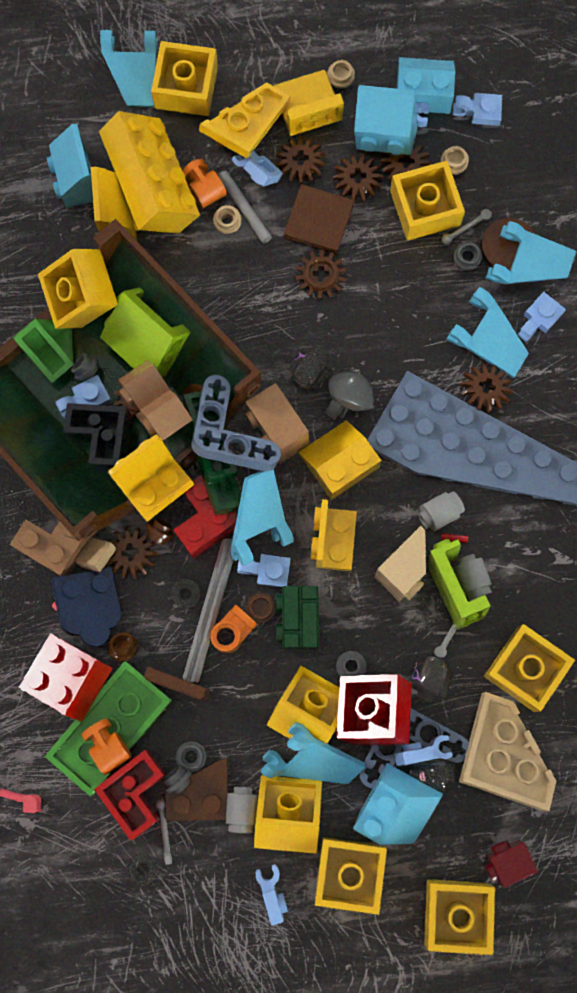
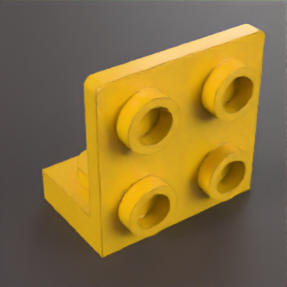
[274,70,344,136]
[108,434,194,522]
[311,499,357,571]

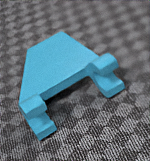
[100,30,158,108]
[485,221,576,284]
[446,287,529,378]
[230,469,294,566]
[261,722,365,784]

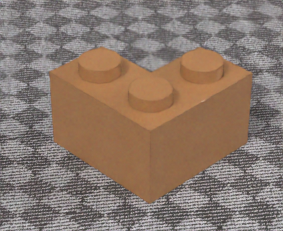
[118,360,193,441]
[244,383,309,465]
[9,509,97,576]

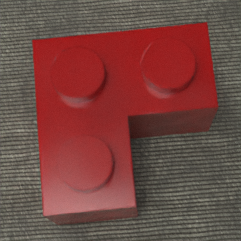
[174,475,237,559]
[94,750,167,841]

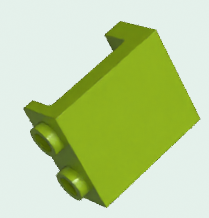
[100,287,190,377]
[427,539,490,630]

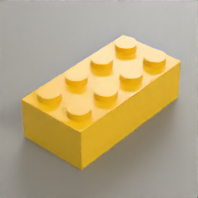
[99,111,200,233]

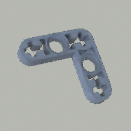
[192,375,281,471]
[359,709,469,788]

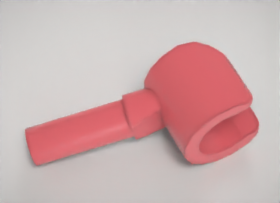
[0,788,41,813]

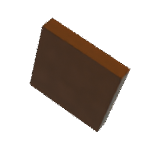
[284,184,354,254]
[143,667,211,702]

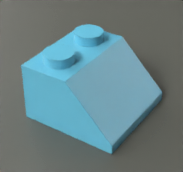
[397,57,455,114]
[354,85,418,155]
[47,123,93,208]
[353,763,443,845]

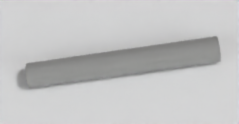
[218,170,272,244]

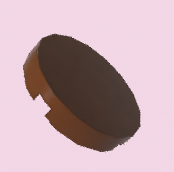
[480,218,535,271]

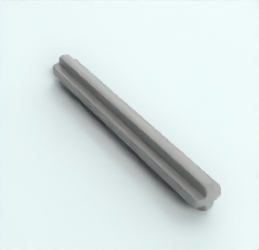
[183,538,233,684]

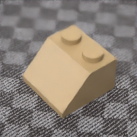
[374,526,426,602]

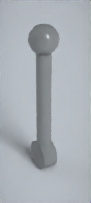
[441,209,492,245]
[434,623,457,658]
[155,798,172,865]

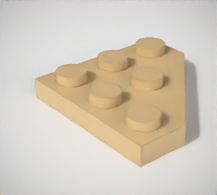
[459,692,556,812]

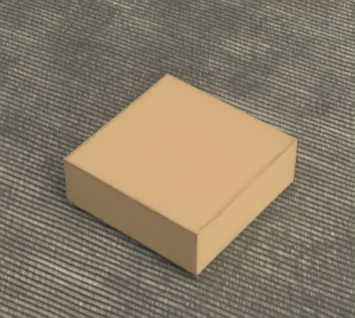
[75,538,116,572]

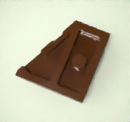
[166,758,228,821]

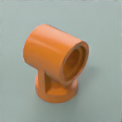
[182,159,227,209]
[210,605,258,654]
[81,718,132,775]

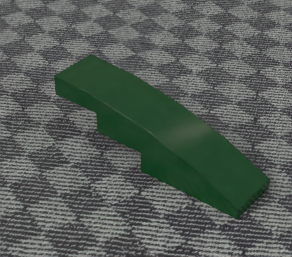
[182,391,242,516]

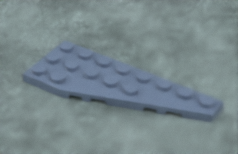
[367,371,577,506]

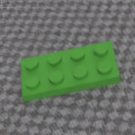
[44,661,172,797]

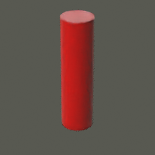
[441,533,468,543]

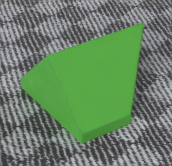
[12,318,74,383]

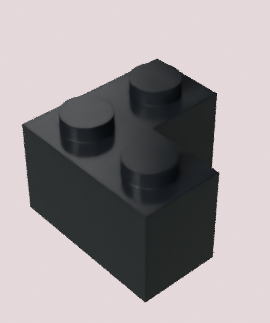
[63,403,134,474]

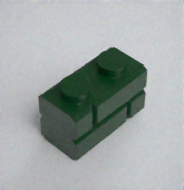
[276,586,319,649]

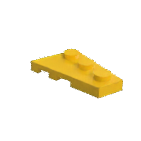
[199,82,291,159]

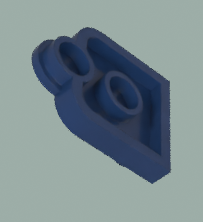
[51,567,121,647]

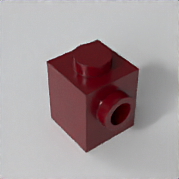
[485,840,538,888]

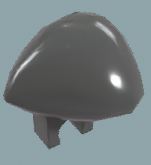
[325,371,374,420]

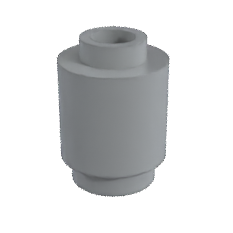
[418,491,465,531]
[454,554,492,601]
[226,787,258,833]

